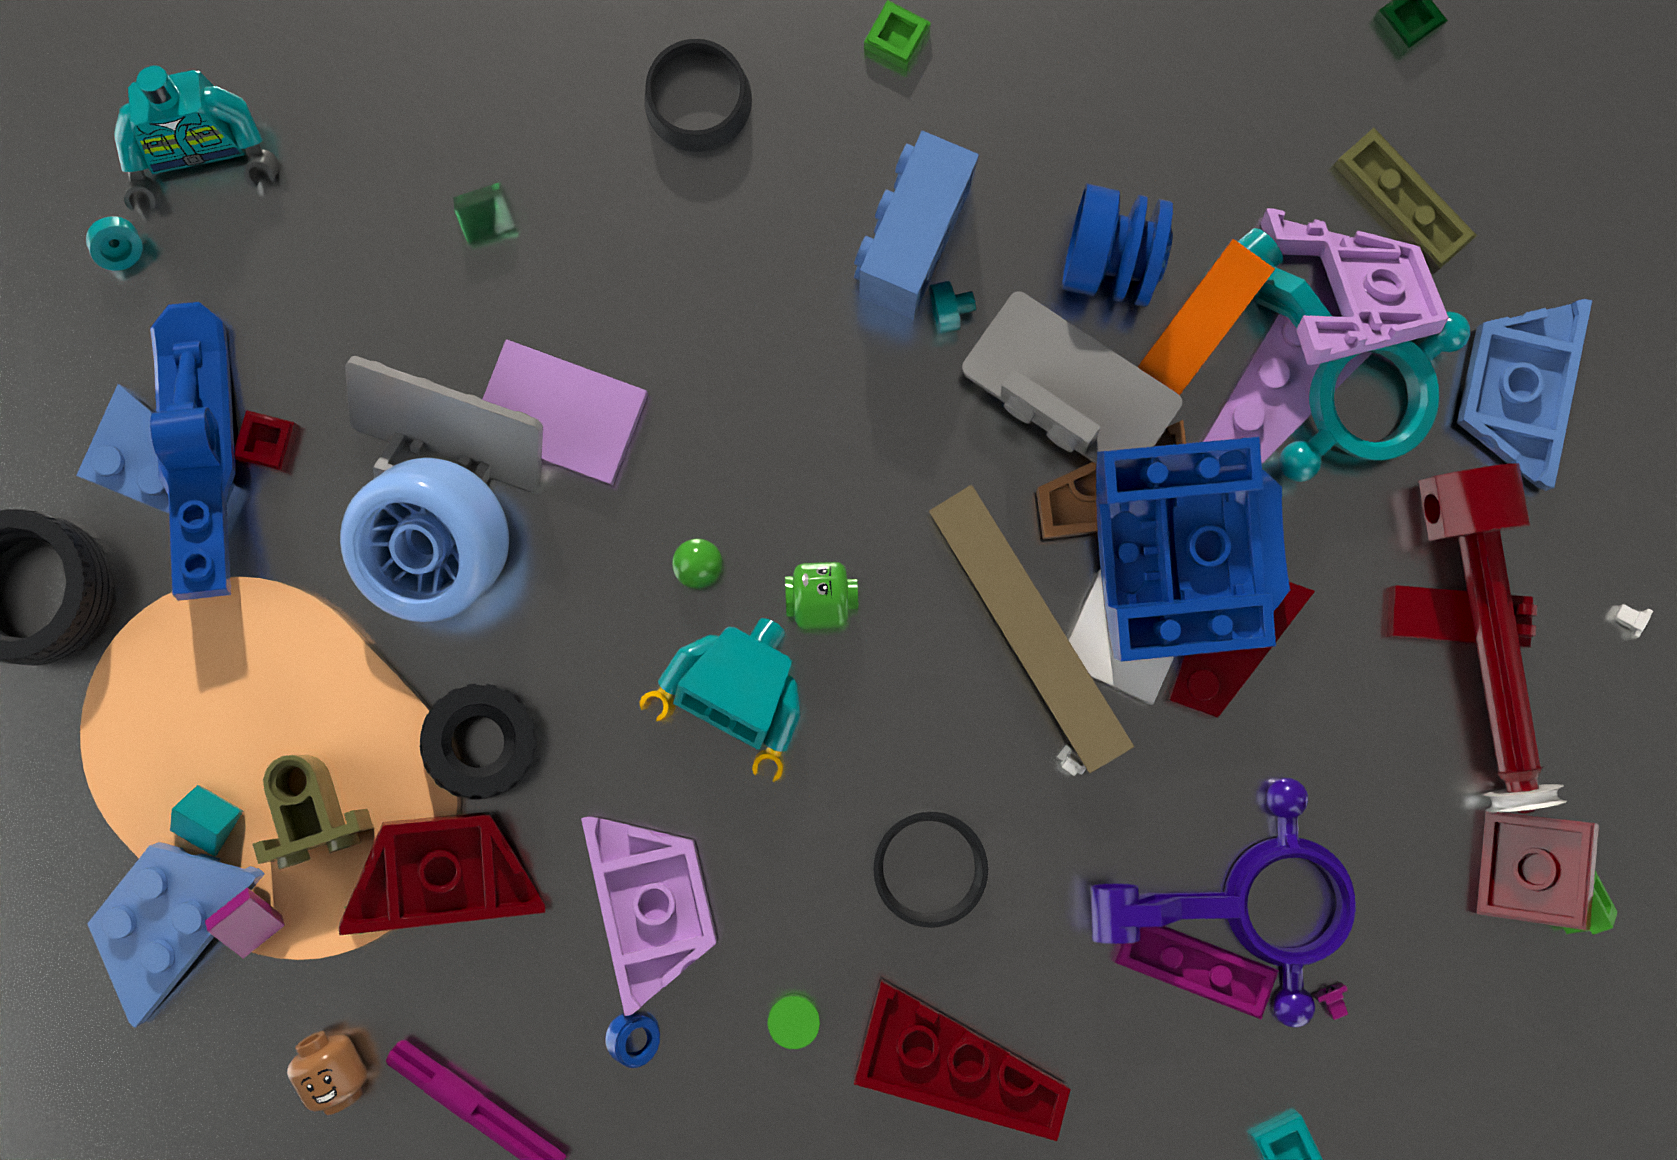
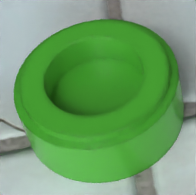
[768,994,820,1049]

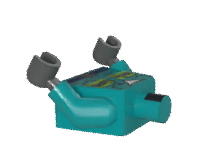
[114,66,279,211]

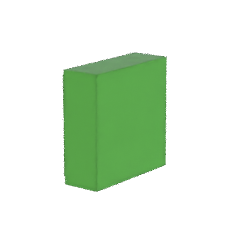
[864,0,931,71]

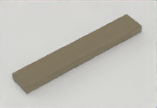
[929,485,1134,774]

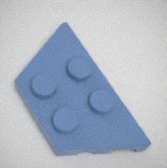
[1457,299,1592,491]
[87,842,265,1028]

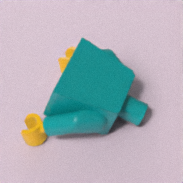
[639,618,800,782]

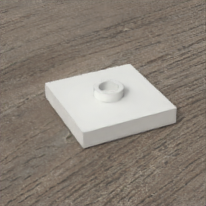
[1068,569,1174,705]

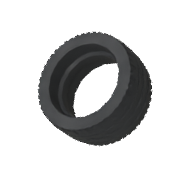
[0,509,114,665]

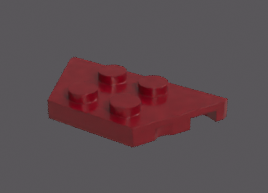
[339,812,545,936]

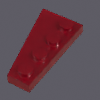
[854,979,1071,1141]

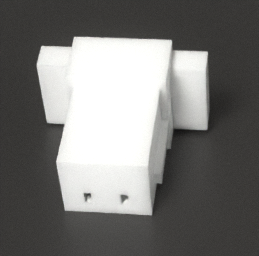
[1613,604,1653,639]
[1057,744,1086,776]

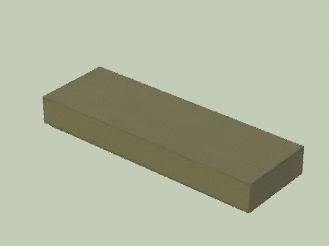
[1333,128,1477,273]

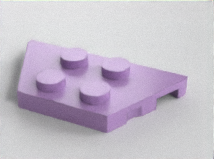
[581,816,717,1016]

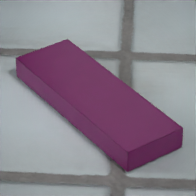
[1112,926,1279,1020]

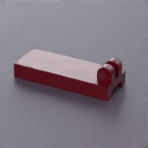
[1387,585,1537,649]

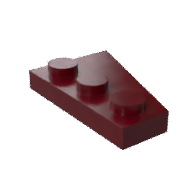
[1166,582,1315,718]

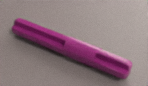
[385,1040,566,1160]

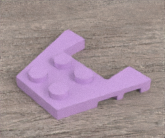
[1260,208,1449,365]

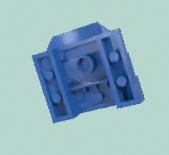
[1096,437,1290,662]

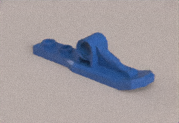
[150,302,236,601]

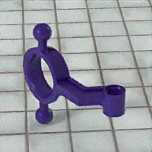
[1090,778,1356,1028]

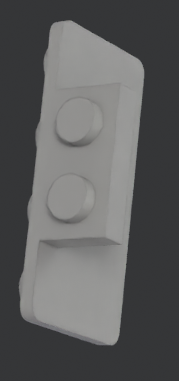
[962,291,1182,463]
[345,356,543,491]

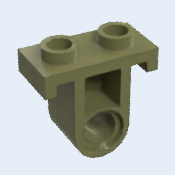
[252,755,374,869]

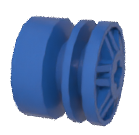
[1061,183,1173,307]

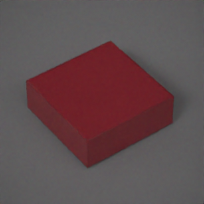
[234,410,300,473]

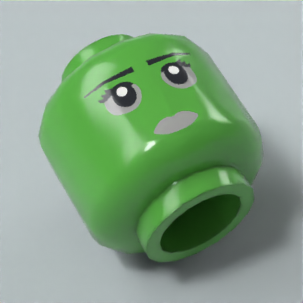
[785,562,858,629]

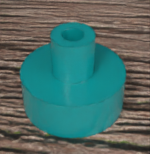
[86,216,143,271]
[929,281,976,334]

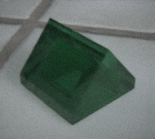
[453,182,517,245]

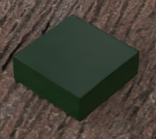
[1374,0,1448,55]

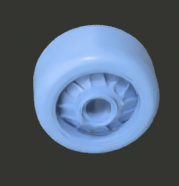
[340,458,509,622]

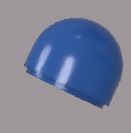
[605,1012,660,1068]

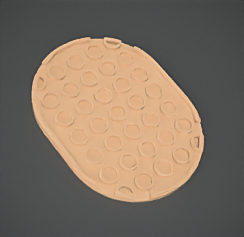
[80,577,461,960]

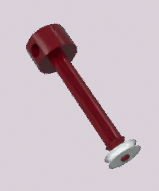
[1418,463,1566,814]

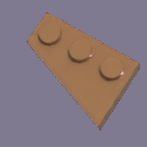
[1036,420,1186,540]

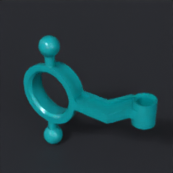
[1214,228,1471,482]

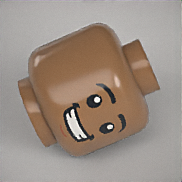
[287,1031,367,1115]

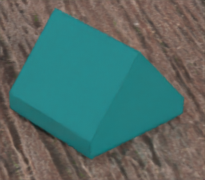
[170,785,243,856]

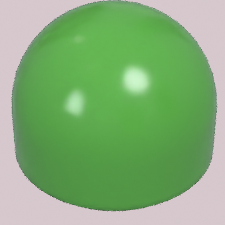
[672,538,724,590]

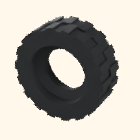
[419,683,537,800]

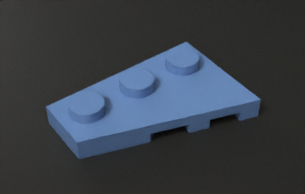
[76,384,241,520]

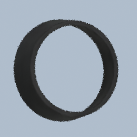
[644,39,752,152]
[873,812,988,928]

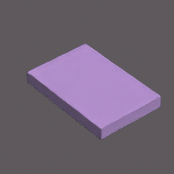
[482,339,648,487]

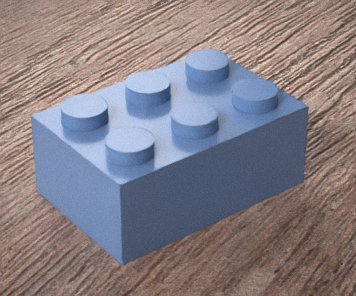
[854,130,979,320]

